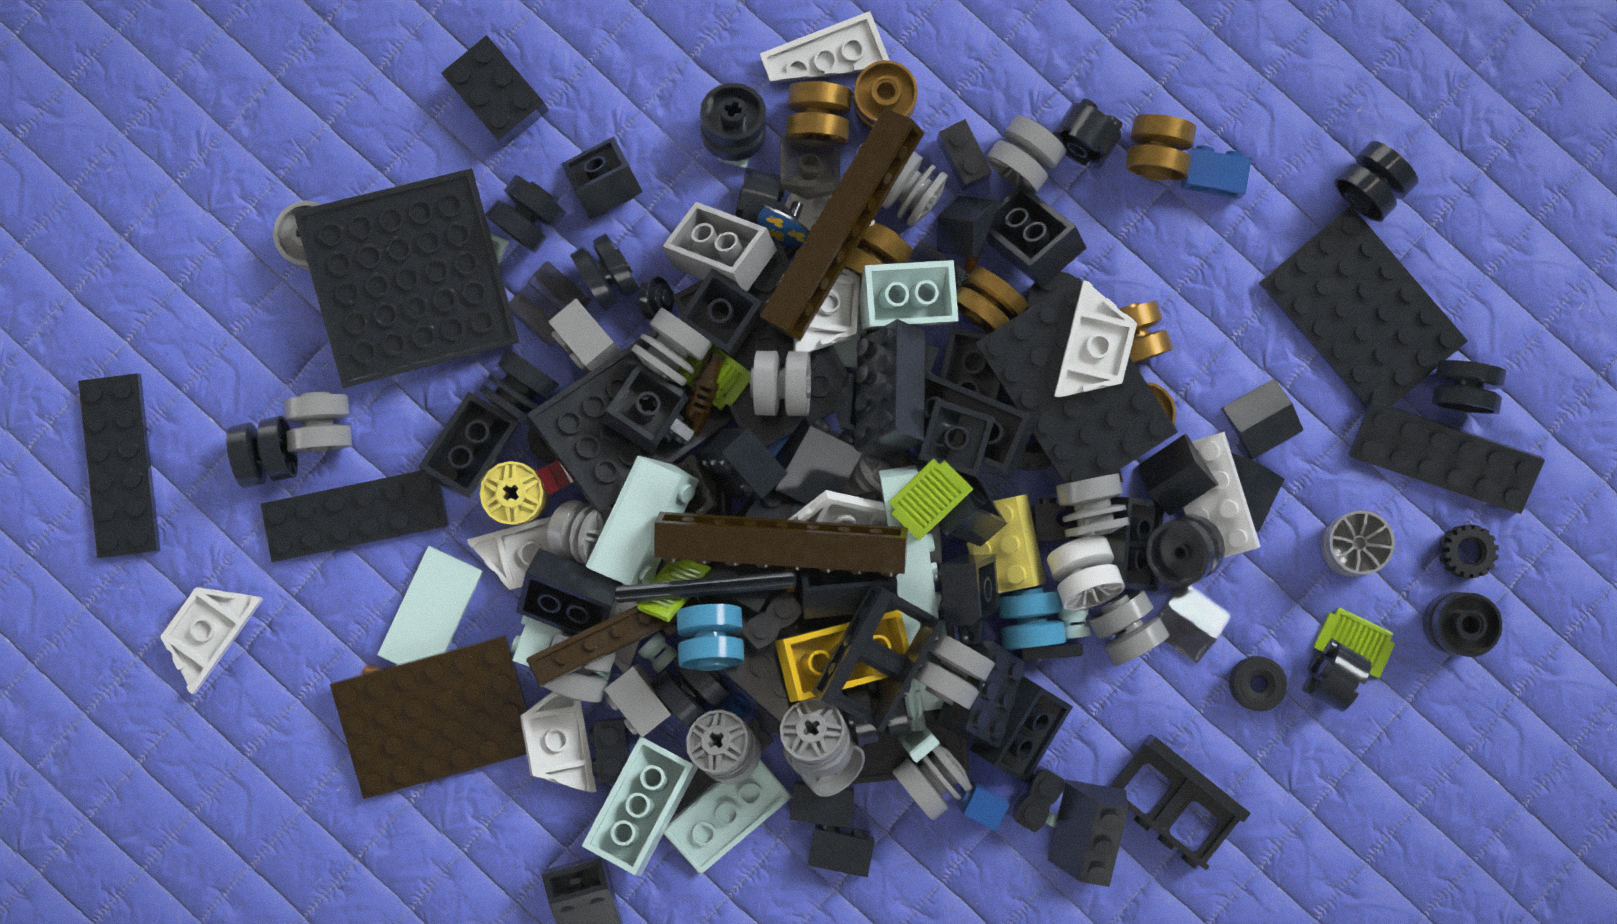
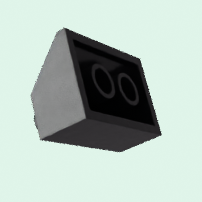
[418,392,520,499]
[1099,496,1164,591]
[970,676,1073,783]
[1048,779,1129,887]

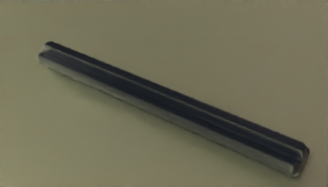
[615,571,797,603]

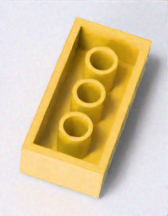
[775,610,909,702]

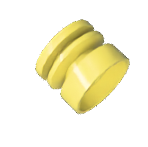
[479,461,550,525]

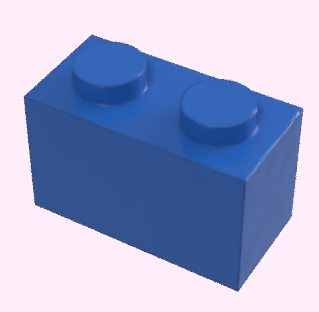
[1181,145,1252,199]
[957,780,1010,831]

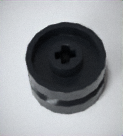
[700,83,766,161]
[570,233,640,311]
[1432,360,1507,414]
[1146,514,1225,587]

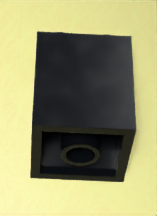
[774,417,863,504]

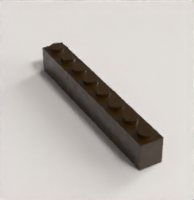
[759,108,924,341]
[654,512,908,577]

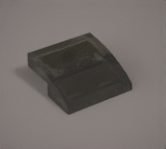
[509,261,592,348]

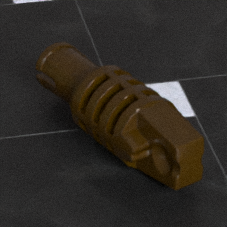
[682,351,726,436]

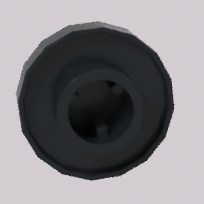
[638,277,675,321]

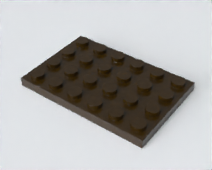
[330,635,528,799]

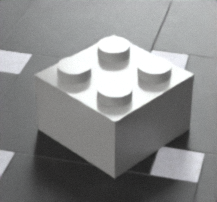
[548,299,621,374]
[604,663,673,737]

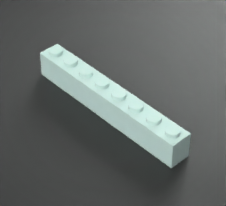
[879,465,947,711]

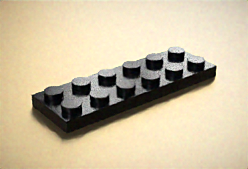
[78,373,160,558]
[1349,399,1545,514]
[260,470,449,562]

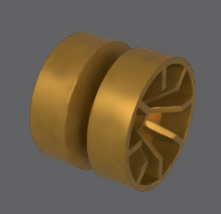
[853,60,918,131]
[786,81,852,146]
[1125,114,1196,181]
[844,223,913,283]
[1119,301,1174,364]

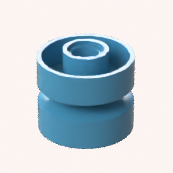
[998,588,1066,649]
[676,604,745,671]

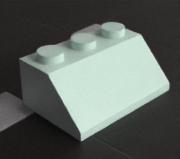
[859,260,959,330]

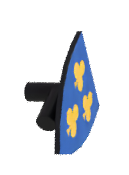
[757,201,810,246]

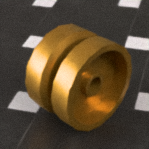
[956,266,1028,334]

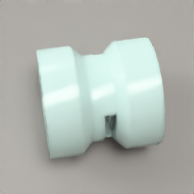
[1058,608,1091,639]
[638,632,678,674]

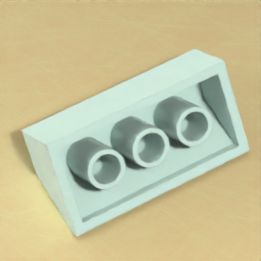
[586,456,699,585]
[582,736,698,876]

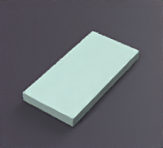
[377,546,484,664]
[664,759,792,875]

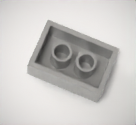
[662,202,777,291]

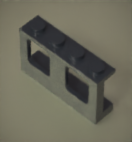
[811,582,944,733]
[1109,734,1251,870]

